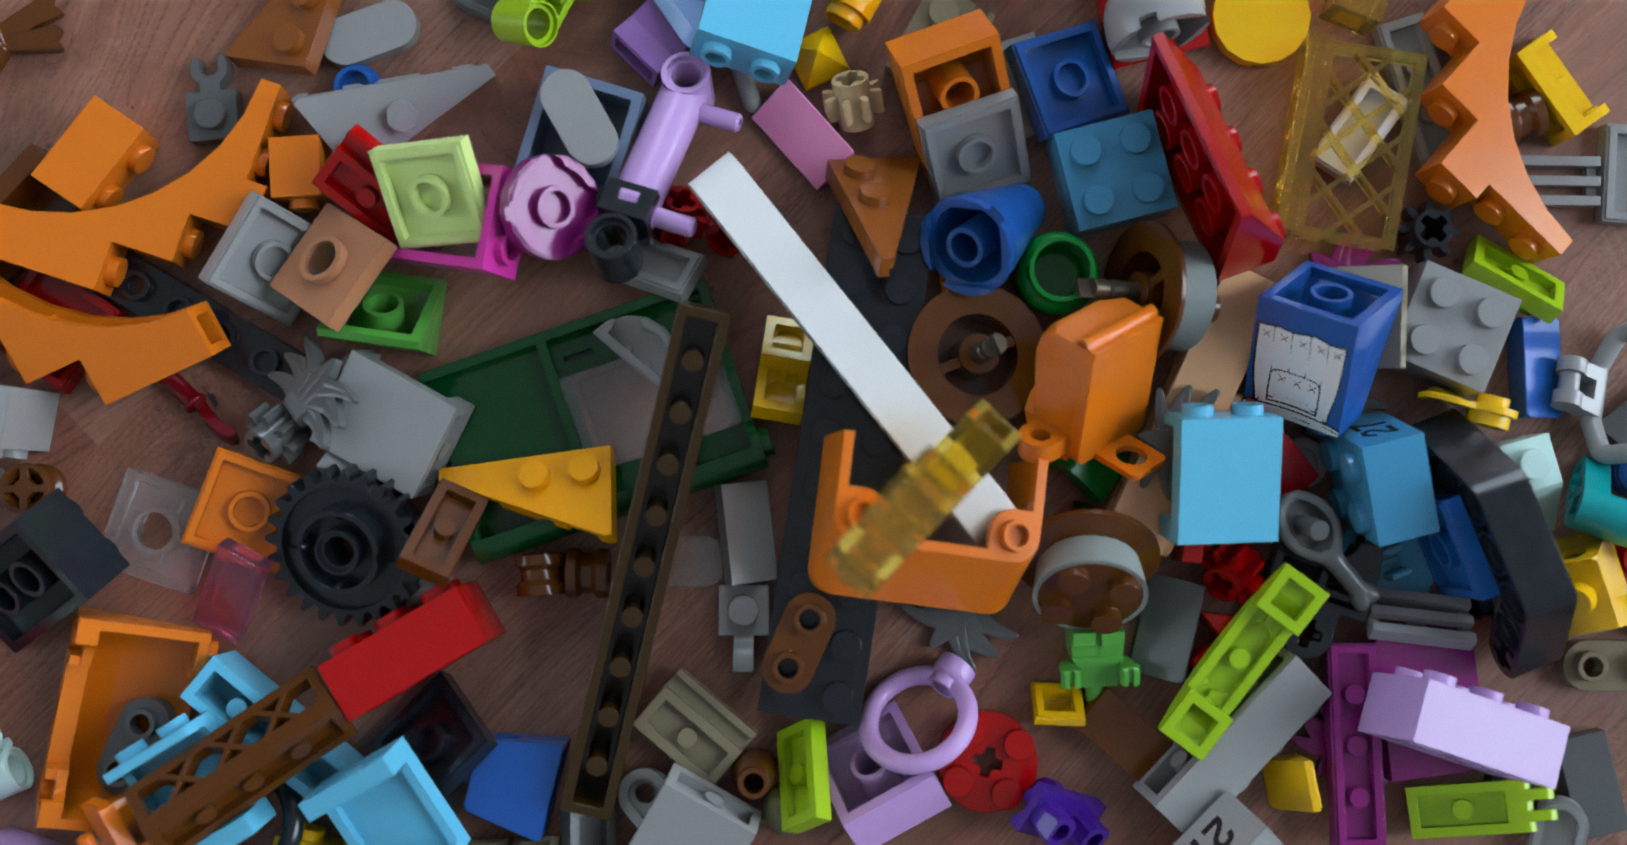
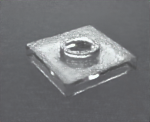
[103,467,209,595]

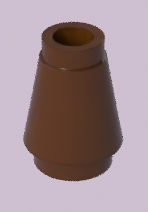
[730,748,779,799]

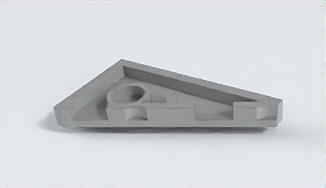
[291,63,496,151]

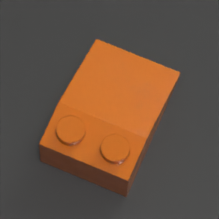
[885,9,1010,195]

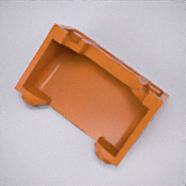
[36,606,219,835]

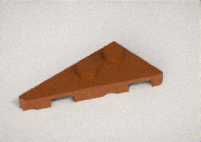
[226,0,342,76]
[825,155,921,277]

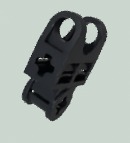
[1261,533,1383,658]

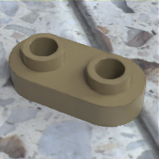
[1554,639,1627,691]

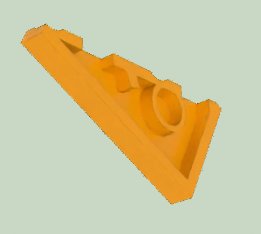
[438,445,617,544]

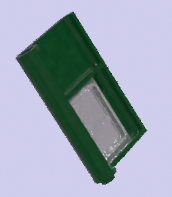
[417,277,776,565]

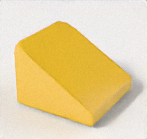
[1262,752,1323,813]

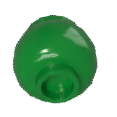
[1014,232,1099,316]

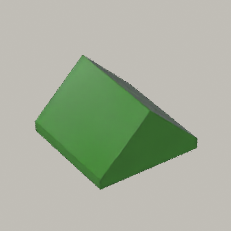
[317,271,447,356]

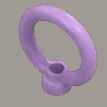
[859,651,978,775]

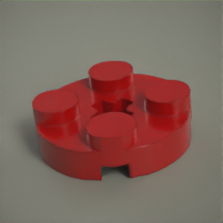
[937,709,1038,813]

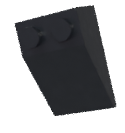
[0,487,131,653]

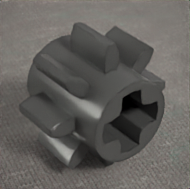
[244,402,309,465]

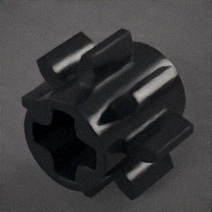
[1389,199,1460,264]

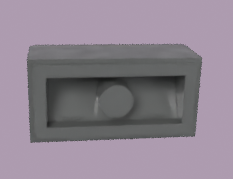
[1130,573,1206,684]

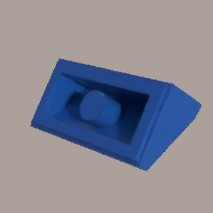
[1507,317,1563,419]

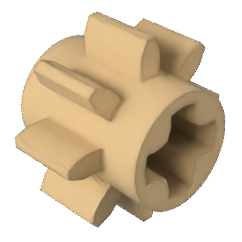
[821,70,885,133]

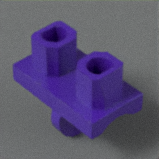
[1010,777,1109,845]

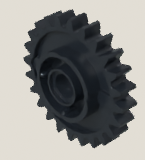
[265,464,422,627]

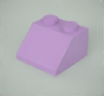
[826,700,952,845]

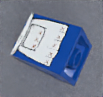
[1243,261,1404,438]

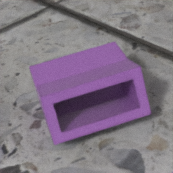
[610,0,690,88]

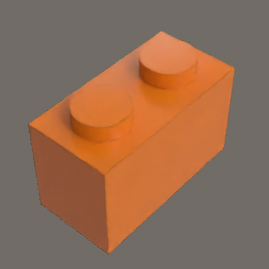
[30,95,160,211]

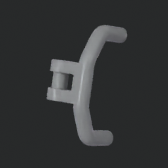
[1550,322,1627,465]

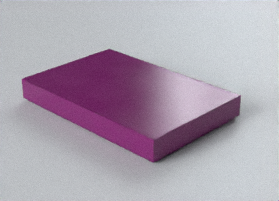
[1366,624,1479,782]

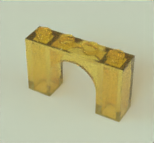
[824,399,1023,599]

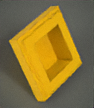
[794,26,850,92]
[1030,682,1086,727]

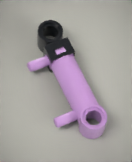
[584,51,743,284]

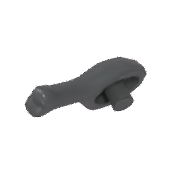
[1279,489,1380,612]

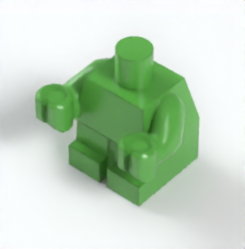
[1058,627,1140,703]

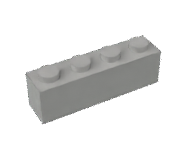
[1132,647,1332,834]

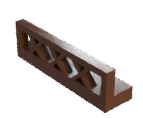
[123,665,358,845]

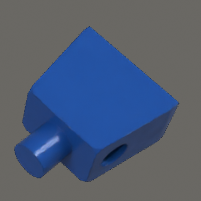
[462,732,571,842]

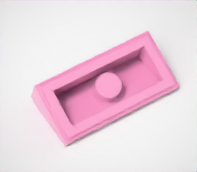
[751,79,855,191]

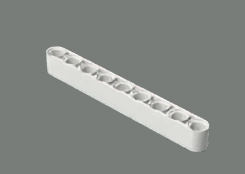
[687,152,1016,547]

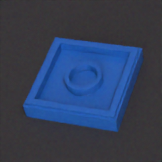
[1004,20,1130,143]
[1417,495,1501,601]

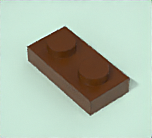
[395,477,489,588]

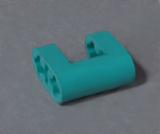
[1564,455,1627,548]

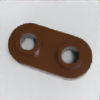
[762,591,836,694]

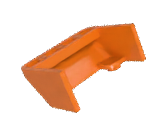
[808,429,1049,614]

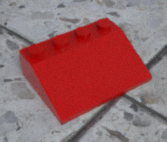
[1137,32,1285,282]

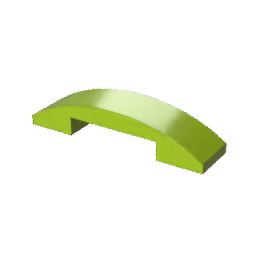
[1158,562,1330,761]

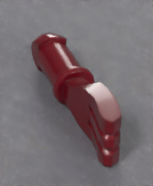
[158,373,240,446]

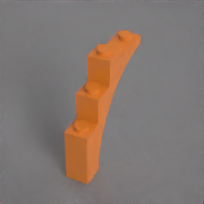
[1414,0,1573,264]
[0,78,294,297]
[0,276,232,405]

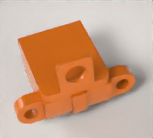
[1017,298,1166,481]

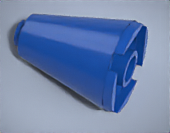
[919,183,1046,296]

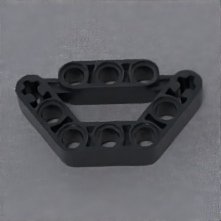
[1410,409,1577,679]

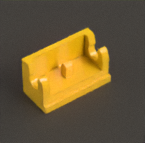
[1508,29,1610,147]

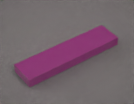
[1321,642,1387,845]

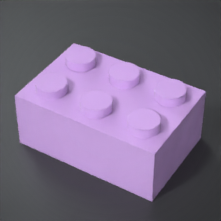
[1357,666,1570,789]

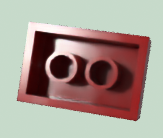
[317,578,506,722]

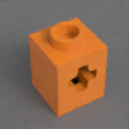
[268,134,336,213]

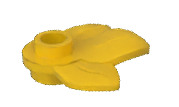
[1417,386,1519,432]

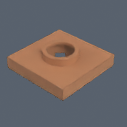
[269,202,398,332]

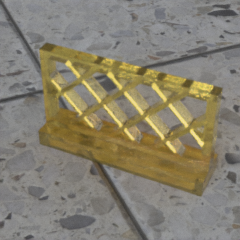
[1271,30,1428,253]

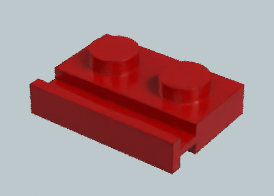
[311,124,399,246]

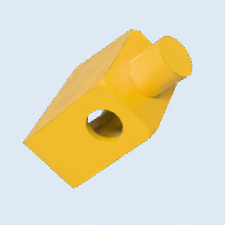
[1555,533,1627,637]

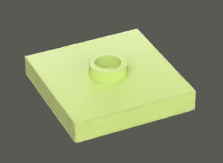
[368,135,488,249]

